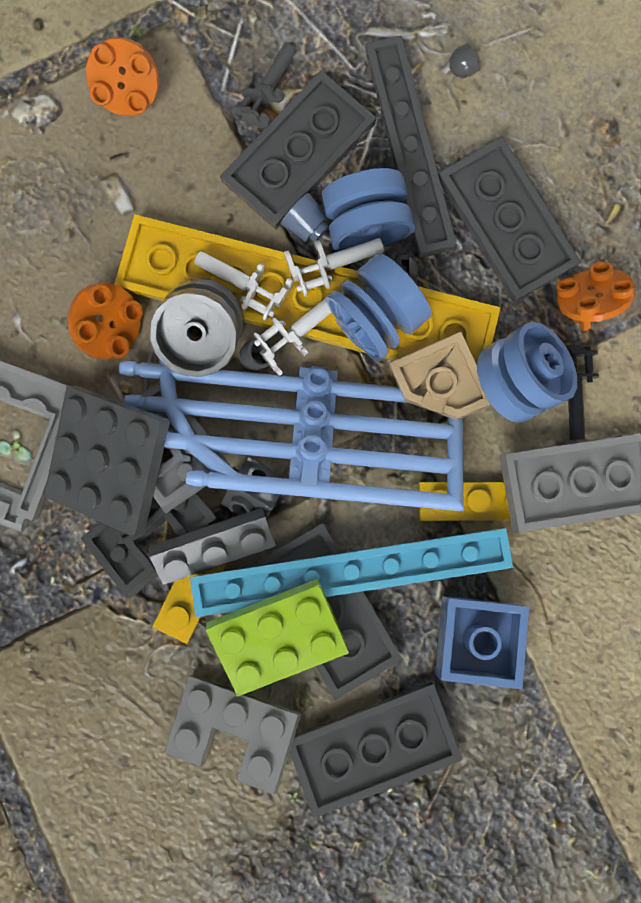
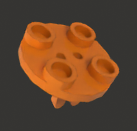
[86,37,160,116]
[556,262,635,332]
[67,282,143,360]

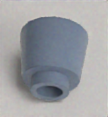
[280,193,329,242]

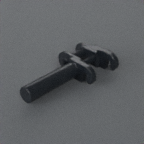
[565,345,599,441]

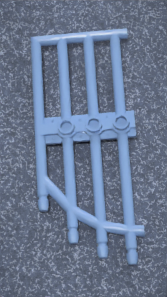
[119,359,463,511]

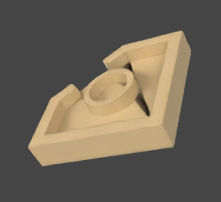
[389,332,491,420]

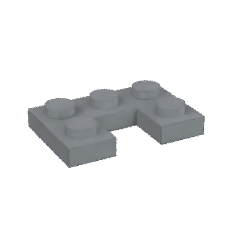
[141,383,230,514]
[164,675,302,795]

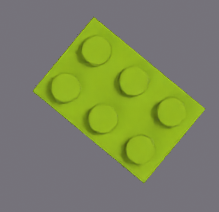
[205,579,349,697]

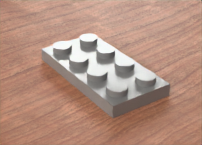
[499,434,641,533]

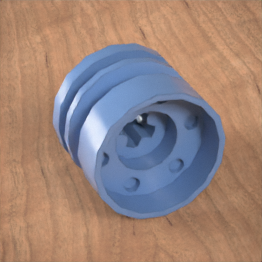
[326,253,432,361]

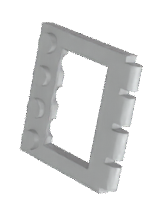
[0,361,68,532]

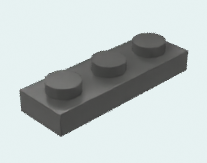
[148,508,276,585]

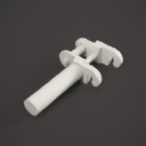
[284,238,384,297]
[194,251,294,321]
[253,298,332,376]

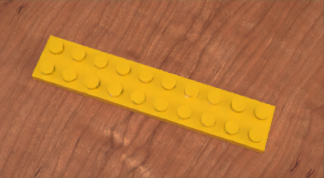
[114,214,501,365]

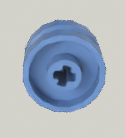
[322,168,415,251]
[477,321,577,423]

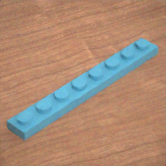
[190,528,513,617]

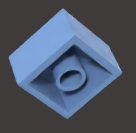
[435,596,529,689]

